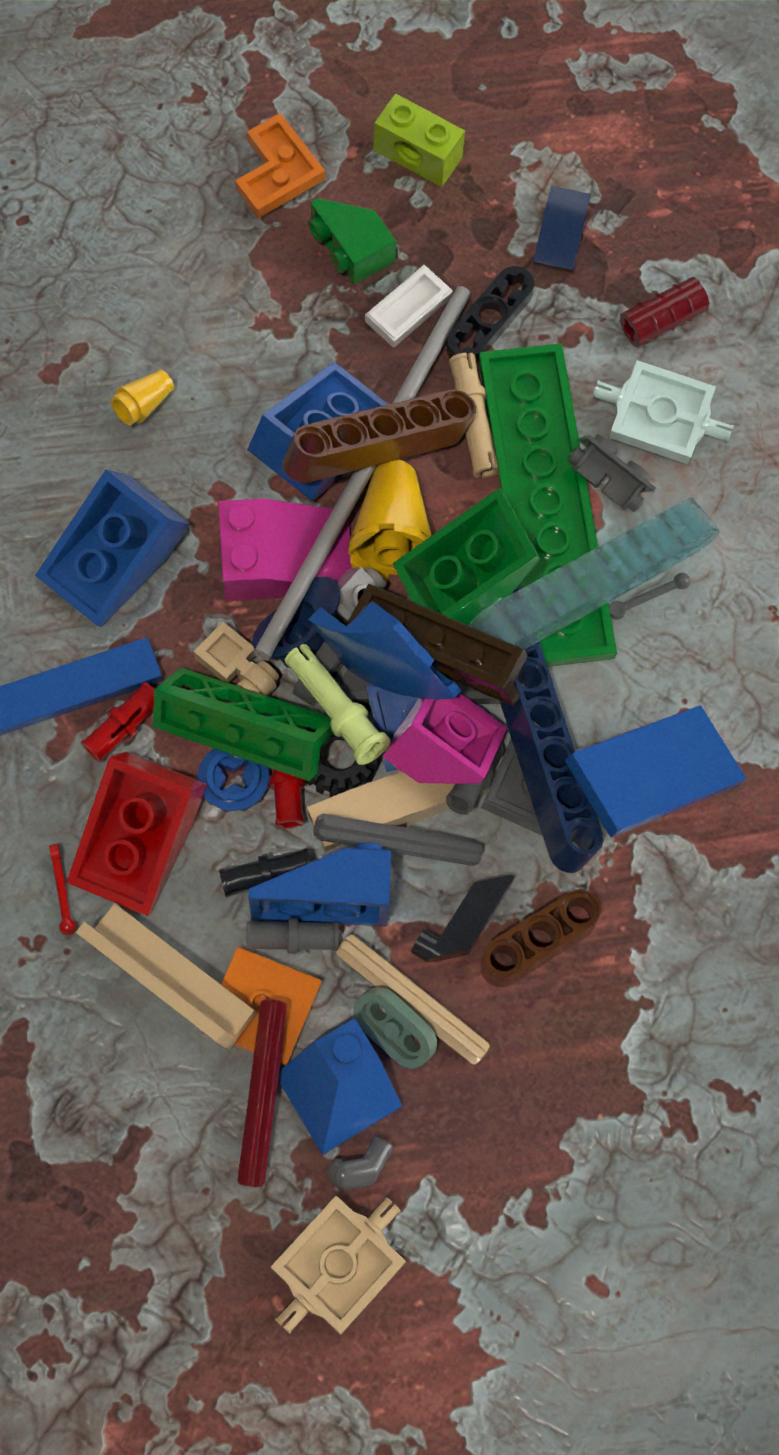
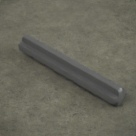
[313,814,483,866]

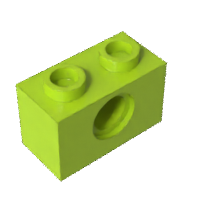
[373,93,465,187]

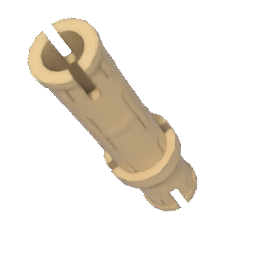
[449,353,498,479]

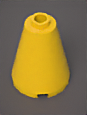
[348,459,432,581]

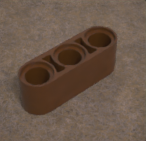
[481,890,601,987]

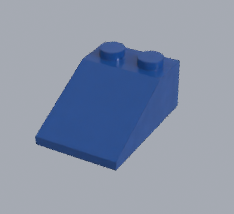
[247,362,389,501]
[35,469,191,627]
[248,843,391,927]

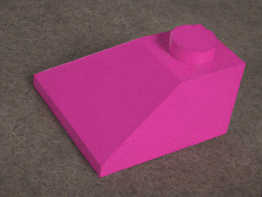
[382,693,507,784]

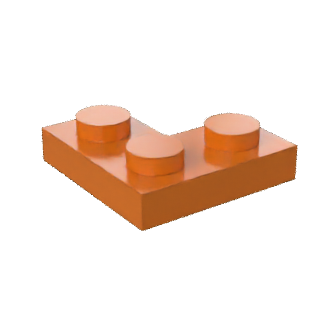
[235,113,325,218]

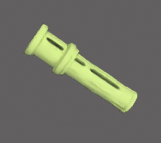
[285,644,390,765]

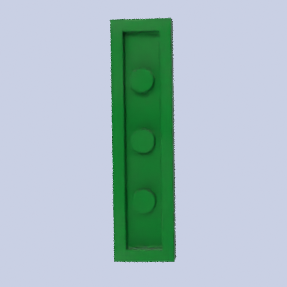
[152,667,334,782]

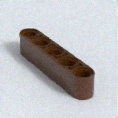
[282,389,476,483]

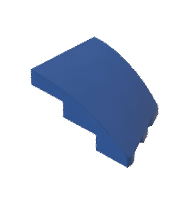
[308,601,461,700]

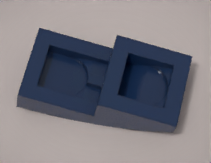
[533,186,591,273]

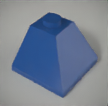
[278,1018,402,1156]

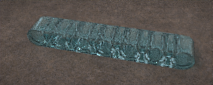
[468,498,720,650]

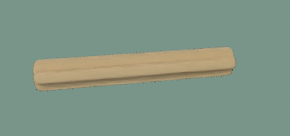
[336,934,490,1065]

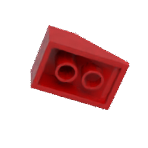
[66,752,207,916]

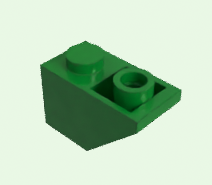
[308,198,396,285]

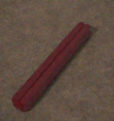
[237,999,288,1187]

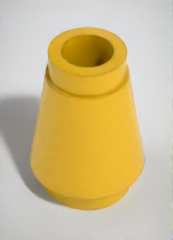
[110,369,174,426]

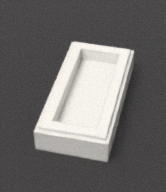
[365,265,453,348]

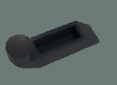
[411,875,515,962]

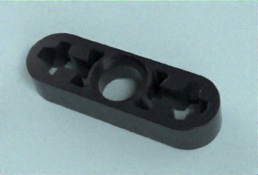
[446,266,534,363]

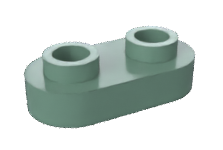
[354,987,437,1069]

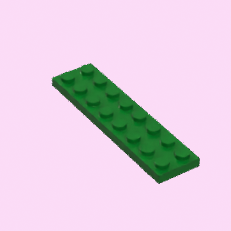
[478,343,617,667]

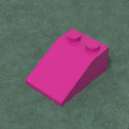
[218,498,353,601]

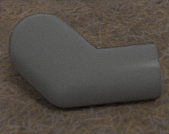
[327,1137,394,1191]

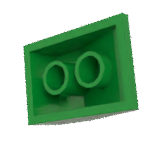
[393,488,541,629]

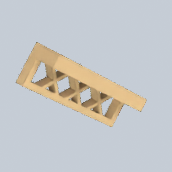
[76,903,258,1050]

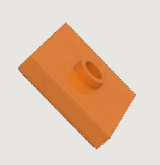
[201,946,322,1067]

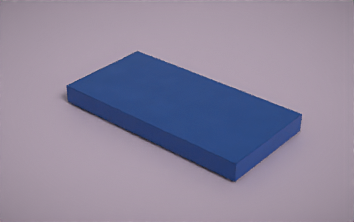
[565,705,747,838]

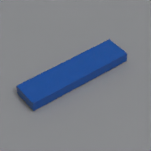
[0,637,163,736]

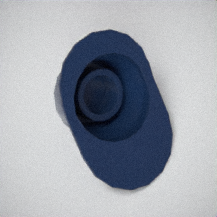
[252,577,340,668]

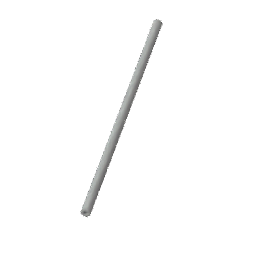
[254,286,471,661]

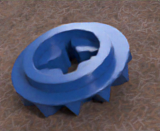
[198,749,269,813]

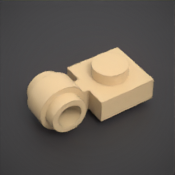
[193,622,279,696]

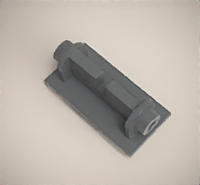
[567,434,656,512]

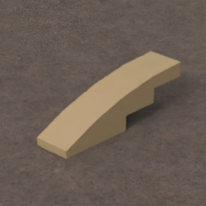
[307,772,487,852]

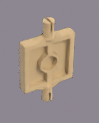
[271,1196,406,1335]

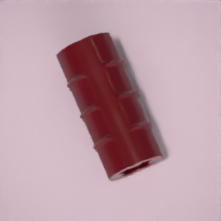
[620,277,710,347]

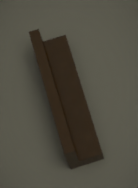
[348,583,528,707]

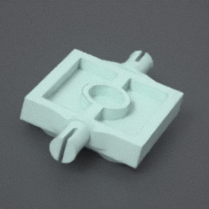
[592,360,734,465]

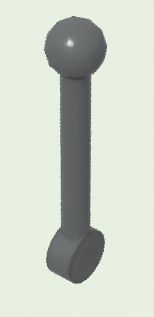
[609,572,690,620]

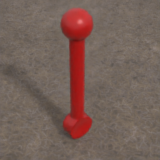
[49,844,77,935]

